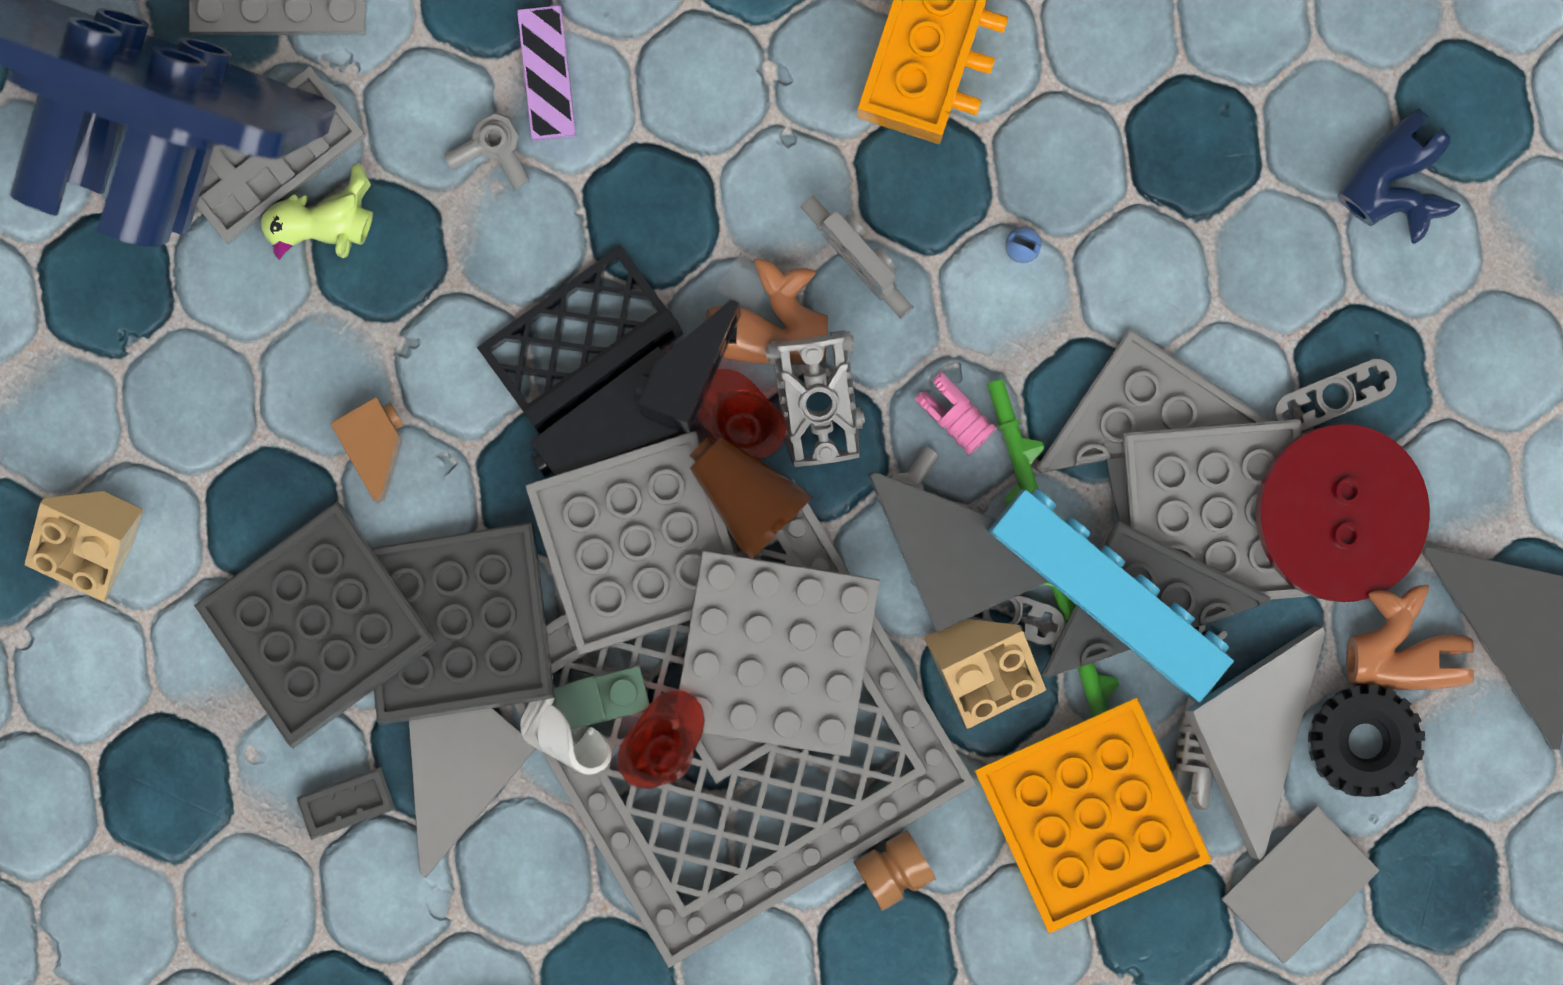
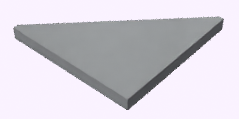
[1035,328,1270,473]
[1184,626,1325,860]
[409,708,537,878]

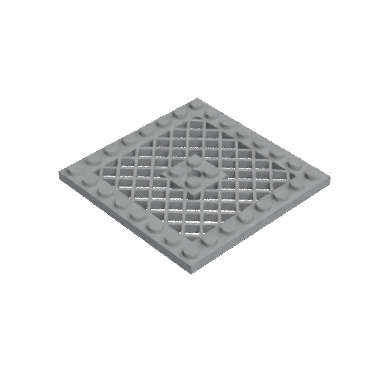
[514,479,976,968]

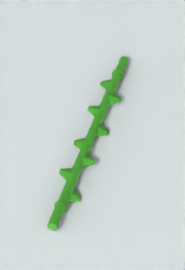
[987,379,1119,717]

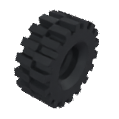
[1308,685,1426,797]

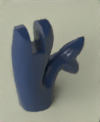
[1338,109,1461,244]

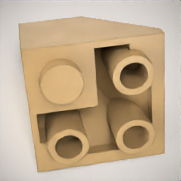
[24,491,143,602]
[924,619,1046,729]

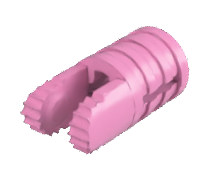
[914,372,997,456]

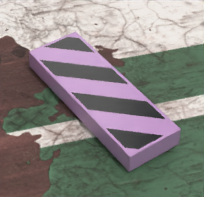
[517,5,576,142]

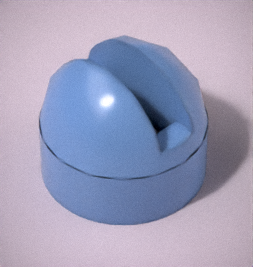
[1006,227,1041,263]

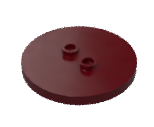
[1256,424,1430,602]

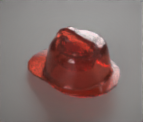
[697,369,786,459]
[617,690,705,789]

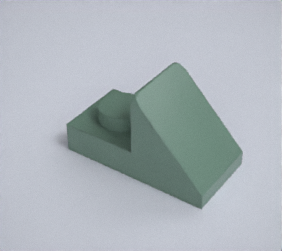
[554,666,651,730]

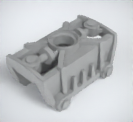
[765,330,865,467]

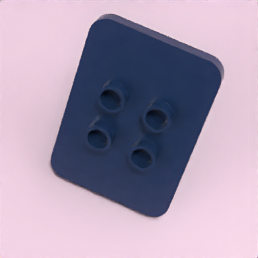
[0,0,336,247]

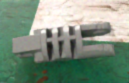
[1173,695,1213,810]

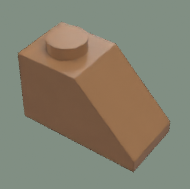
[330,397,404,504]

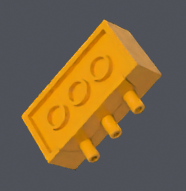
[857,0,1008,145]

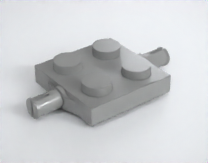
[800,195,914,319]

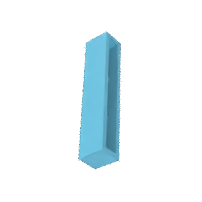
[987,489,1234,703]

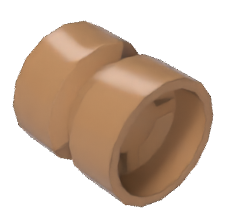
[853,830,936,911]

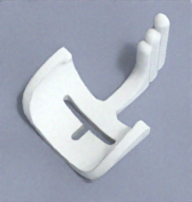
[520,674,611,775]

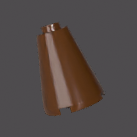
[689,437,812,559]

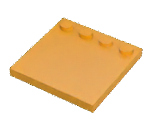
[975,697,1213,934]

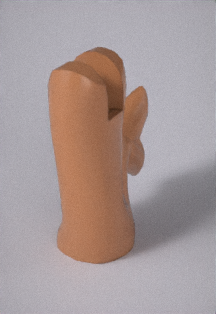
[706,259,828,365]
[1346,585,1474,690]

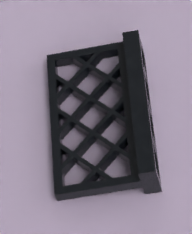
[477,246,684,435]

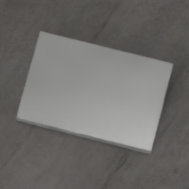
[1221,806,1380,964]

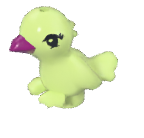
[261,163,373,260]

